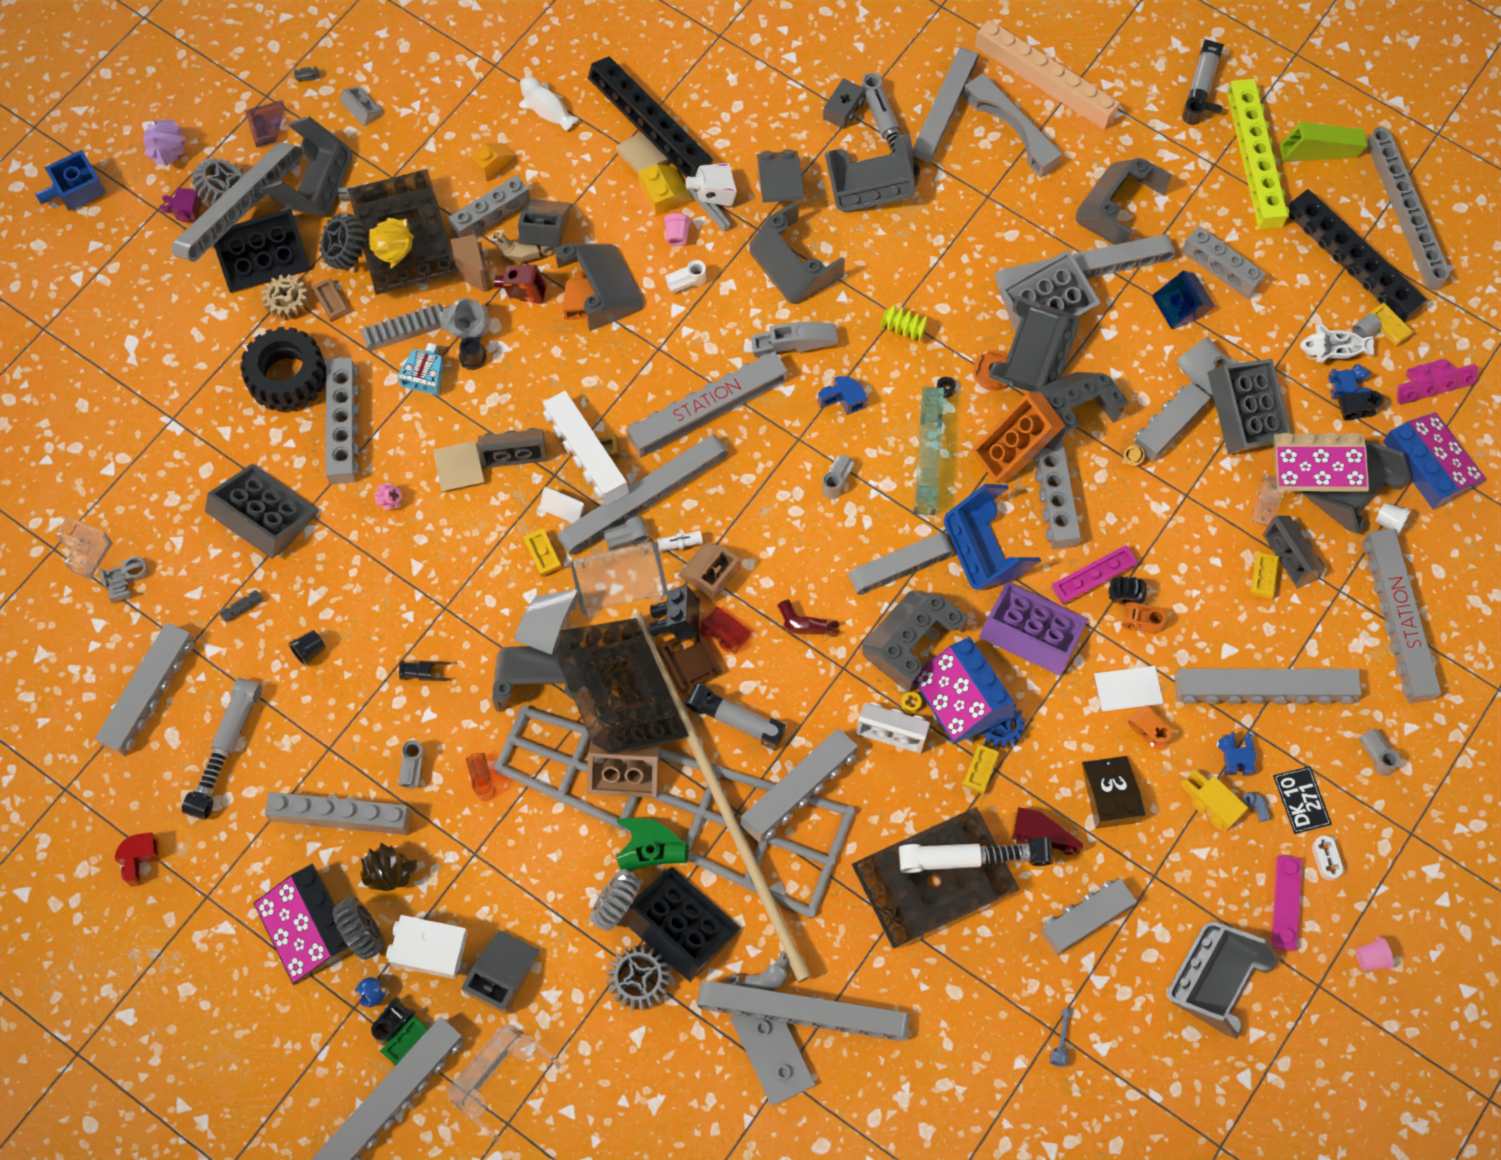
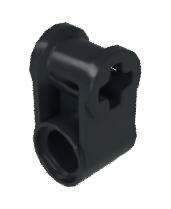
[1338,391,1383,421]
[371,997,416,1045]

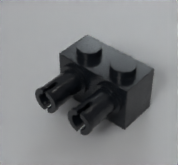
[649,585,700,641]

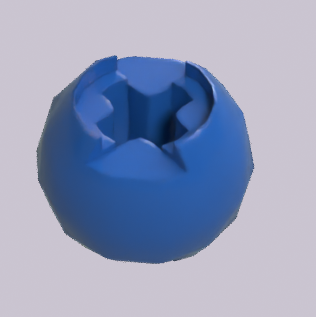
[355,977,385,1008]

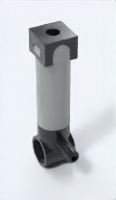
[1182,39,1224,125]
[684,683,786,751]

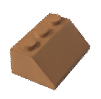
[587,740,660,798]

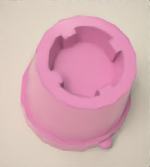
[664,213,691,246]
[1356,937,1394,971]

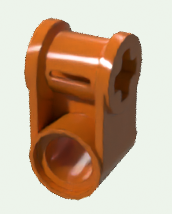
[1121,602,1167,634]
[1128,706,1172,750]

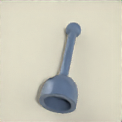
[1049,1008,1071,1067]

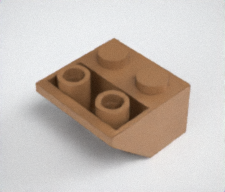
[451,235,490,292]
[678,542,740,601]

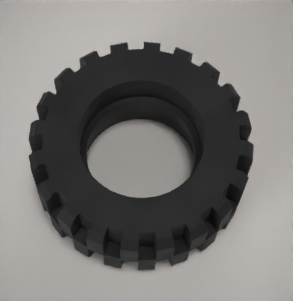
[240,327,326,412]

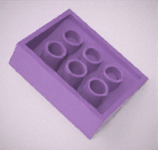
[979,581,1088,676]

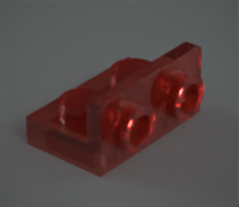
[700,606,752,654]

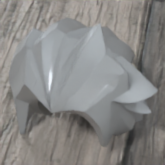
[439,297,490,340]

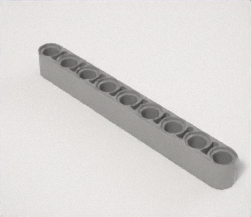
[1367,127,1450,290]
[172,142,302,262]
[994,234,1176,295]
[557,435,729,555]
[697,981,910,1041]

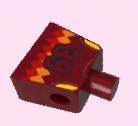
[494,265,547,304]

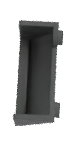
[825,133,915,212]
[554,243,644,331]
[988,296,1079,392]
[1302,440,1411,534]
[492,645,587,712]
[1167,922,1280,1039]

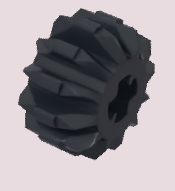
[1108,576,1147,605]

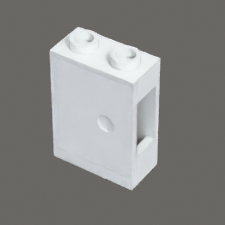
[386,915,468,980]

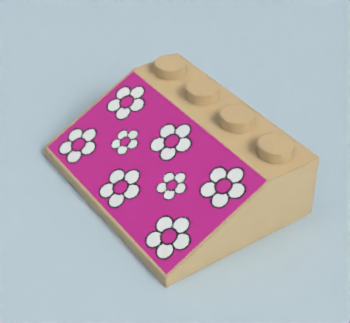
[1272,433,1369,491]

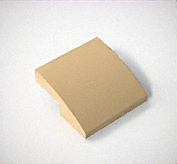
[616,133,670,174]
[433,441,485,492]

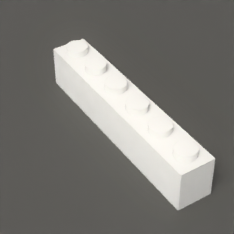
[542,391,629,505]

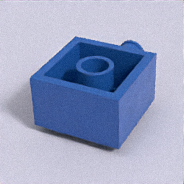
[35,150,106,211]

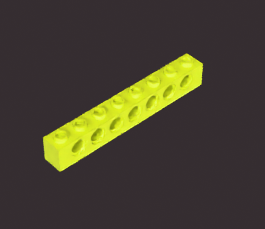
[1227,79,1289,229]

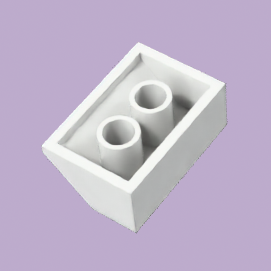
[856,702,930,754]

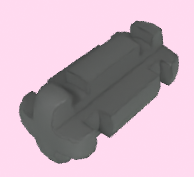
[294,66,319,81]

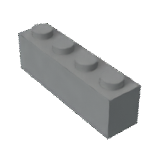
[1134,382,1211,463]
[1040,878,1137,956]

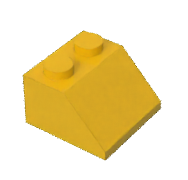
[638,164,693,216]

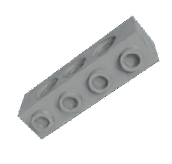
[448,175,530,238]
[1182,226,1266,299]

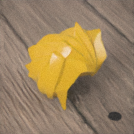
[369,218,414,268]

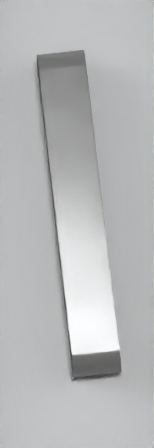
[912,47,979,163]

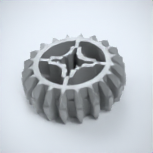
[192,157,245,206]
[590,869,641,931]
[606,946,670,1011]

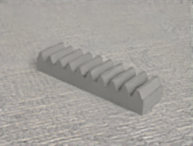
[361,302,444,352]

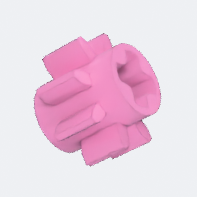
[374,482,402,510]

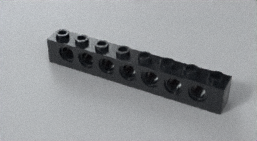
[588,56,713,178]
[1288,189,1427,323]

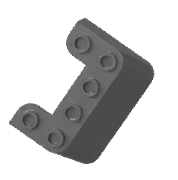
[1030,372,1130,451]
[862,590,969,692]

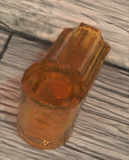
[466,753,496,801]

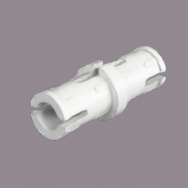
[657,530,703,552]

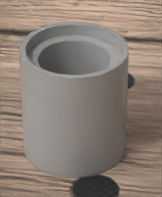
[1352,313,1381,338]

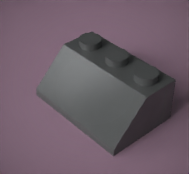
[477,428,547,468]
[1263,516,1325,589]

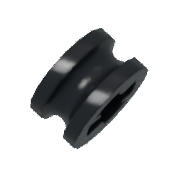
[936,376,956,398]

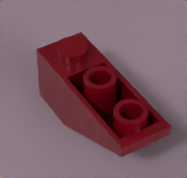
[1011,807,1083,856]

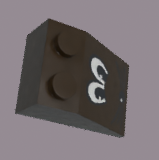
[1082,756,1145,829]

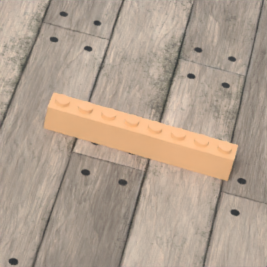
[975,20,1120,130]

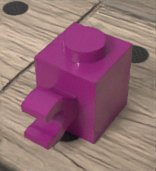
[160,188,202,222]

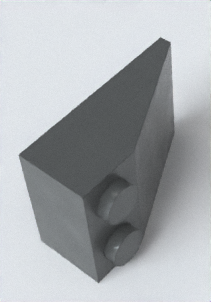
[757,149,804,203]

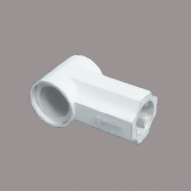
[665,260,707,293]

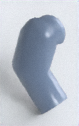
[1242,792,1271,822]

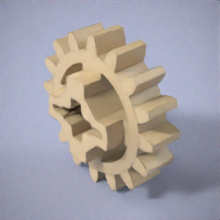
[261,275,309,319]

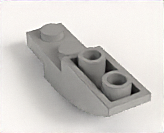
[751,322,838,357]

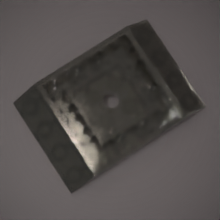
[347,169,458,295]
[559,618,689,754]
[851,807,1020,949]

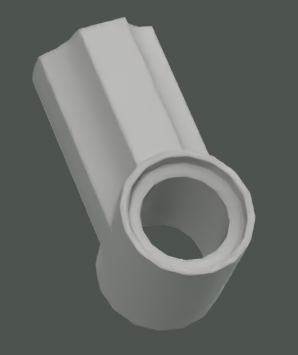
[822,454,855,499]
[603,516,650,550]
[1359,729,1400,776]
[398,740,425,789]

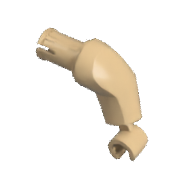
[491,230,553,262]

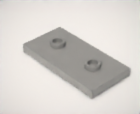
[730,1015,815,1107]

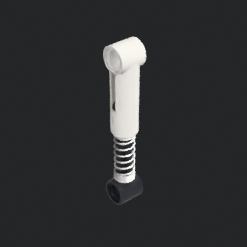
[899,837,1054,873]

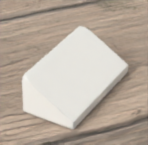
[540,487,585,523]

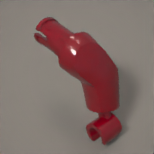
[777,599,840,637]

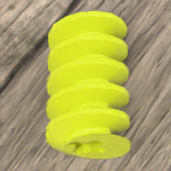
[880,304,927,342]

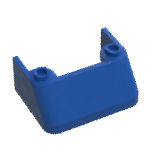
[944,484,1041,590]

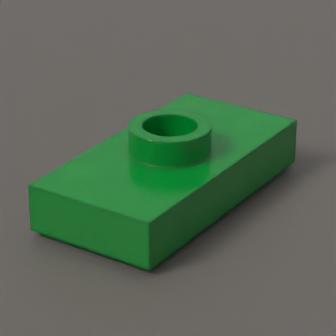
[380,1015,429,1066]

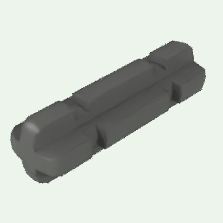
[219,590,262,622]

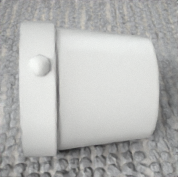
[1375,502,1411,536]

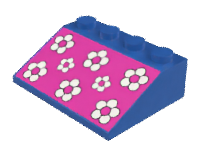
[1383,412,1487,510]
[914,637,1014,745]

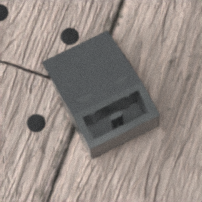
[518,199,572,247]
[461,930,541,1015]

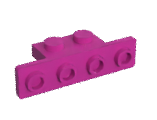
[1397,359,1478,404]

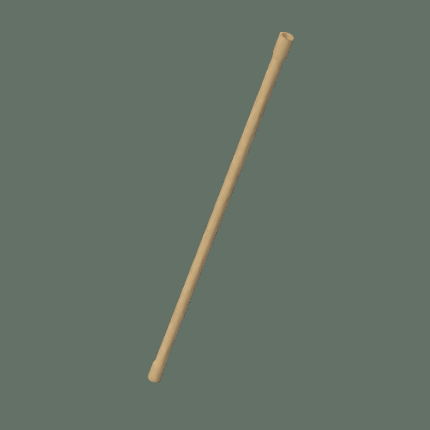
[629,612,811,983]

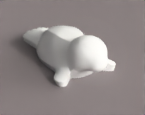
[519,77,579,131]
[1300,324,1374,363]

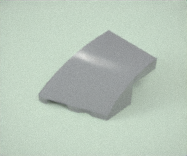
[514,589,580,655]

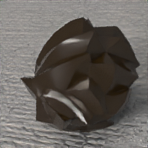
[360,842,417,891]

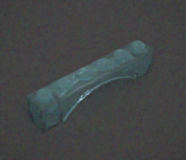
[913,386,944,516]

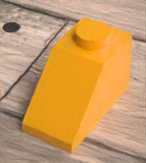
[470,143,516,182]

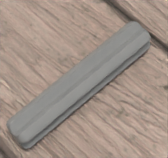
[689,189,731,231]

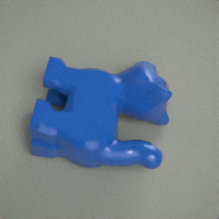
[1328,364,1372,399]
[1216,731,1256,776]

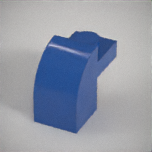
[817,376,868,415]

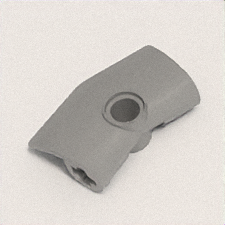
[1176,337,1234,399]

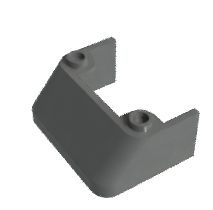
[261,116,352,216]
[1075,158,1172,245]
[749,200,845,304]

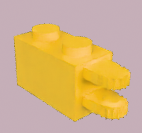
[1181,770,1248,832]

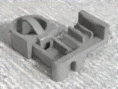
[99,557,148,603]

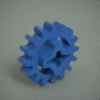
[978,704,1026,749]

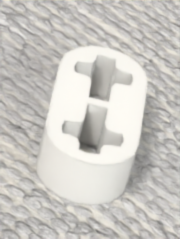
[1312,836,1343,881]

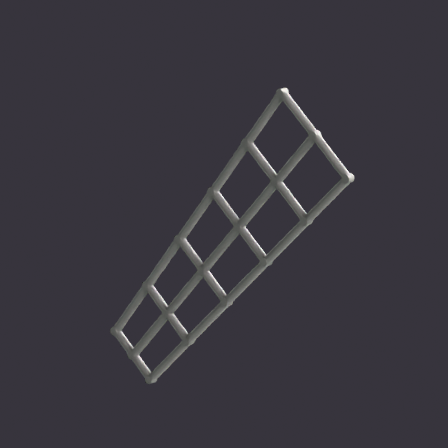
[494,706,855,919]

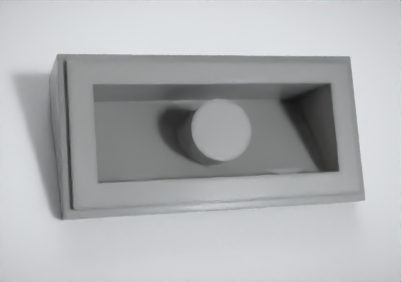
[340,86,383,126]

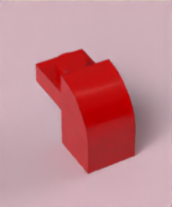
[115,832,159,887]

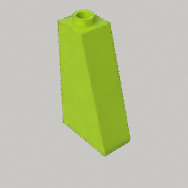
[1279,122,1368,162]

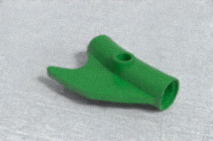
[616,818,689,871]

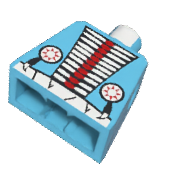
[397,343,444,396]

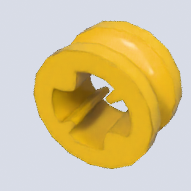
[901,692,922,714]

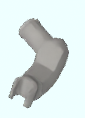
[727,951,790,991]

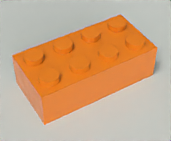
[971,392,1066,483]

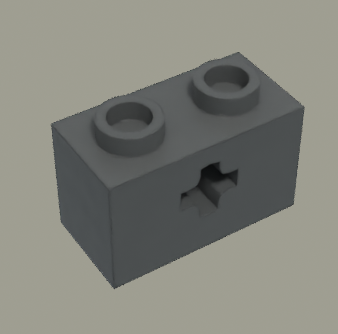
[823,78,865,129]

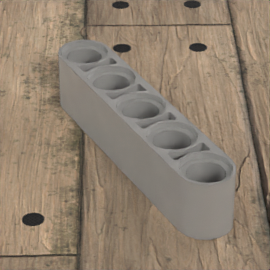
[848,533,954,595]

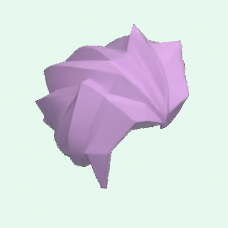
[143,120,187,166]

